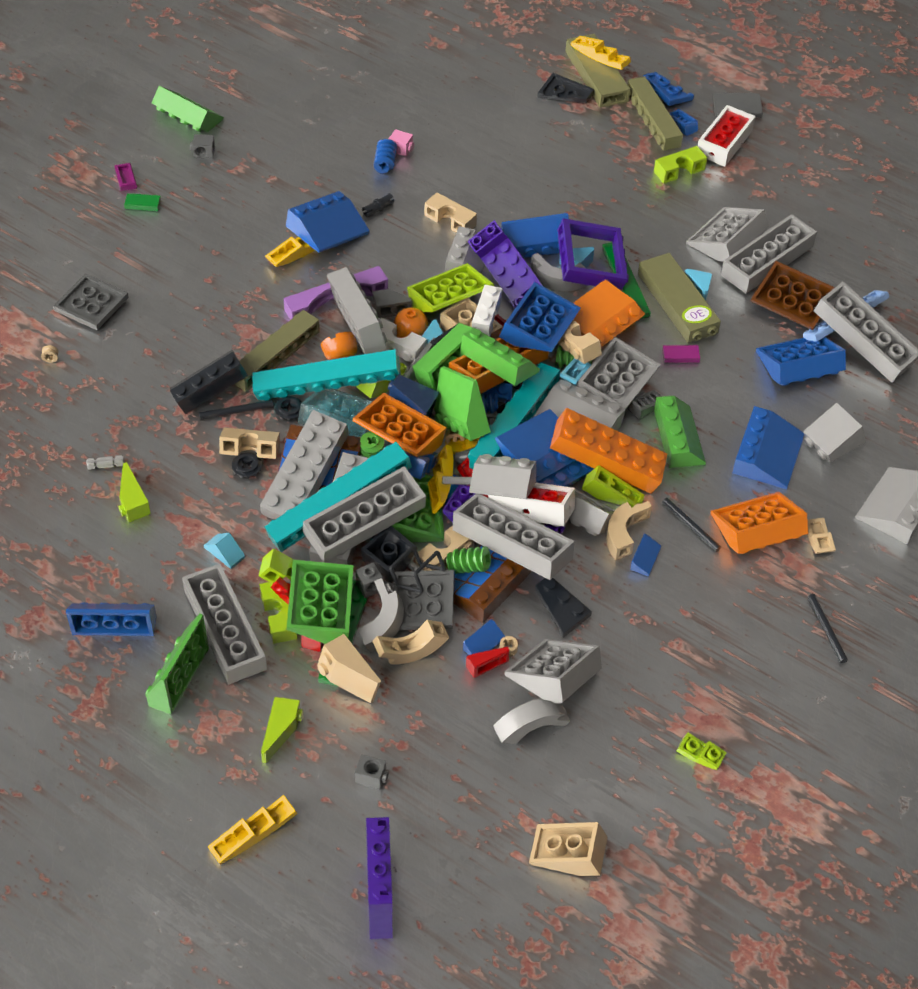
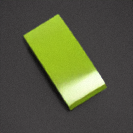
[676,732,727,770]

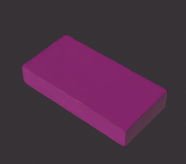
[114,163,137,191]
[662,345,700,363]

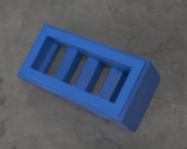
[669,109,698,136]

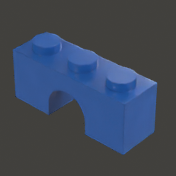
[406,452,438,479]

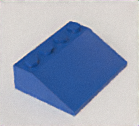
[286,191,370,253]
[499,282,581,352]
[756,337,846,385]
[732,406,804,490]
[495,409,575,482]

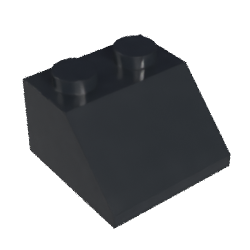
[361,526,417,583]

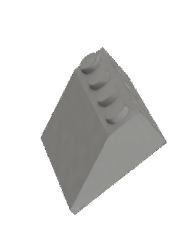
[686,207,769,261]
[577,337,660,409]
[533,379,626,430]
[855,467,918,544]
[505,639,602,703]

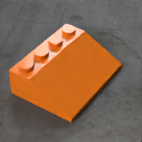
[573,279,645,348]
[352,393,447,457]
[711,492,808,554]

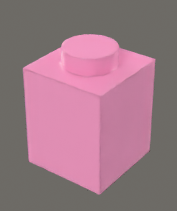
[389,129,414,157]

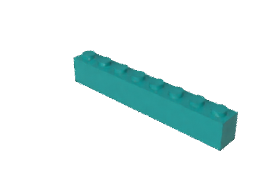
[252,349,401,401]
[468,362,560,469]
[265,442,412,552]

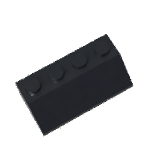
[170,350,248,414]

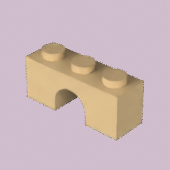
[424,192,477,232]
[558,320,602,364]
[220,428,280,459]
[416,526,474,571]

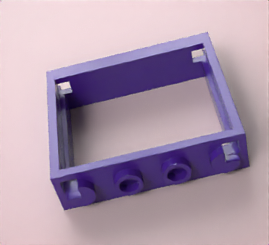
[557,218,629,291]
[366,817,393,939]

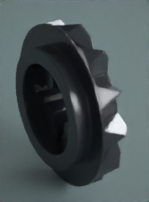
[275,396,304,421]
[232,453,262,479]

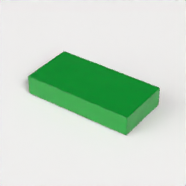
[124,193,161,211]

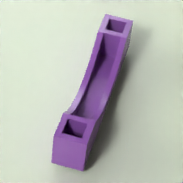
[284,266,388,320]

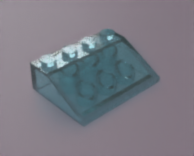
[298,389,372,437]

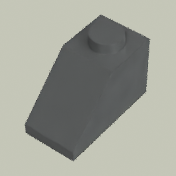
[372,289,411,318]

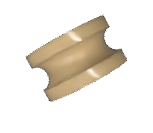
[41,345,59,363]
[499,636,518,657]

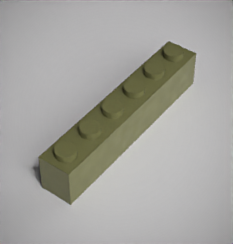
[627,76,683,151]
[234,310,320,392]

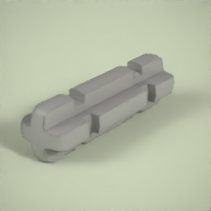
[86,455,125,470]

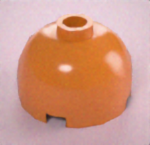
[394,307,429,338]
[321,332,358,360]

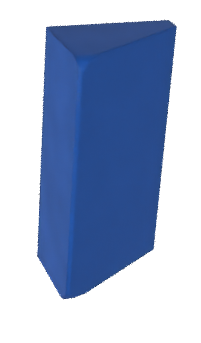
[630,533,661,576]
[463,619,505,655]

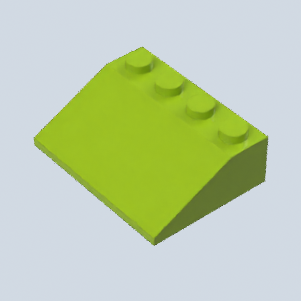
[407,263,494,312]

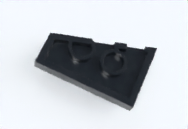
[538,73,594,103]
[535,578,592,638]

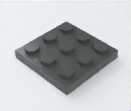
[53,274,129,330]
[393,570,455,630]

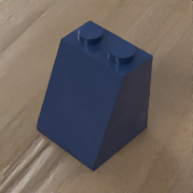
[387,375,439,418]

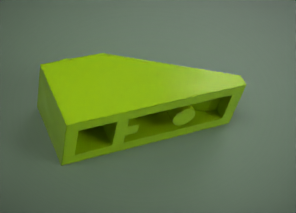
[118,462,151,522]
[582,465,645,507]
[261,697,303,763]

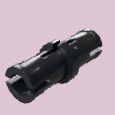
[362,193,394,217]

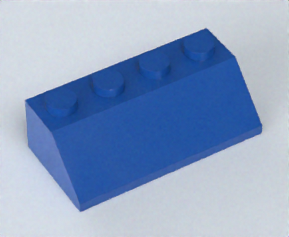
[501,213,569,258]
[66,602,157,636]

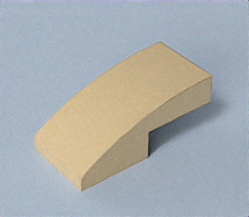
[807,518,836,554]

